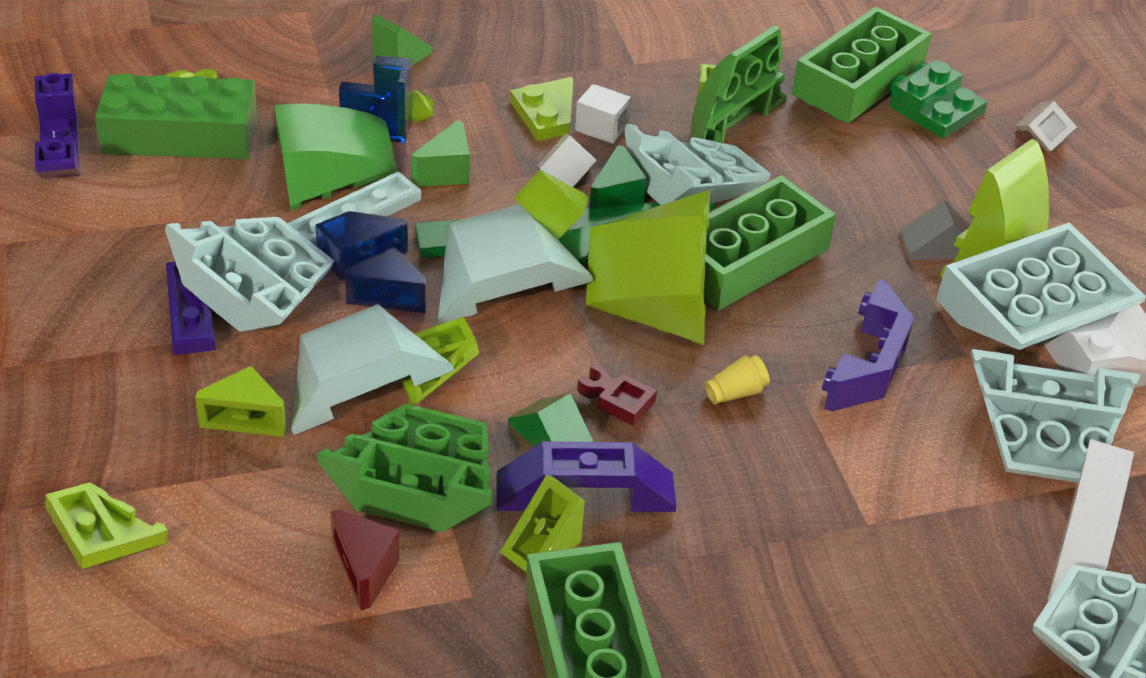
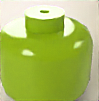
[396,90,435,122]

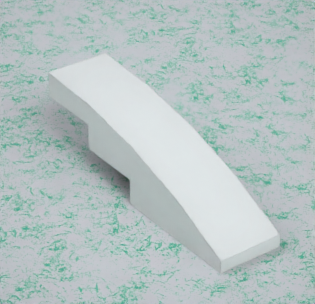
[1047,439,1134,600]

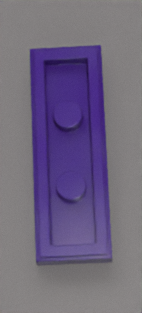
[166,262,216,355]

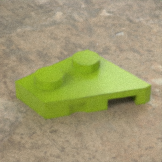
[510,77,574,141]
[400,317,479,405]
[45,482,168,570]

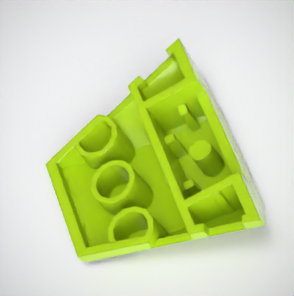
[940,139,1049,278]
[586,190,710,346]

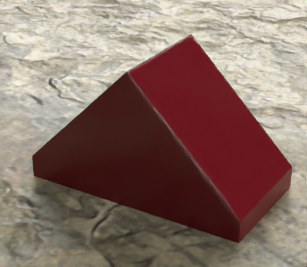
[330,509,399,611]

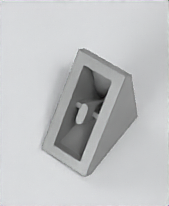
[899,200,970,260]

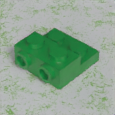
[889,59,988,139]

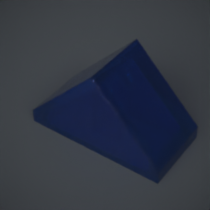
[345,248,427,313]

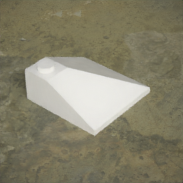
[1042,304,1146,387]

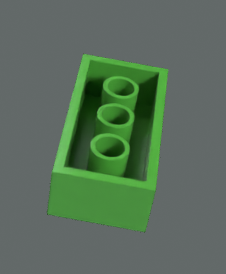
[792,6,932,124]
[95,73,258,159]
[704,175,836,311]
[525,542,662,678]

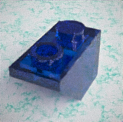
[315,211,408,280]

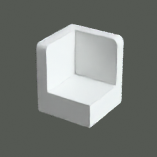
[575,85,631,144]
[1016,101,1077,151]
[537,134,597,187]

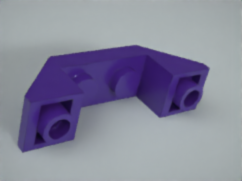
[35,73,81,178]
[822,279,914,411]
[496,441,676,512]

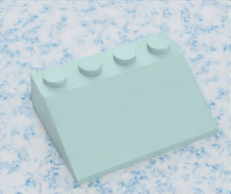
[936,223,1146,350]

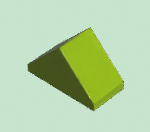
[514,169,588,239]
[195,366,286,437]
[500,475,585,572]

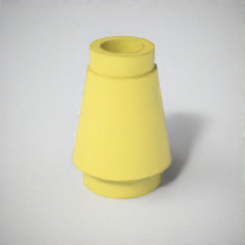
[704,355,770,405]

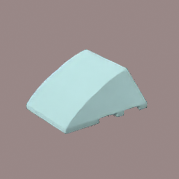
[624,123,771,205]
[438,204,593,324]
[165,217,334,332]
[291,304,454,435]
[970,349,1141,483]
[1033,565,1146,678]

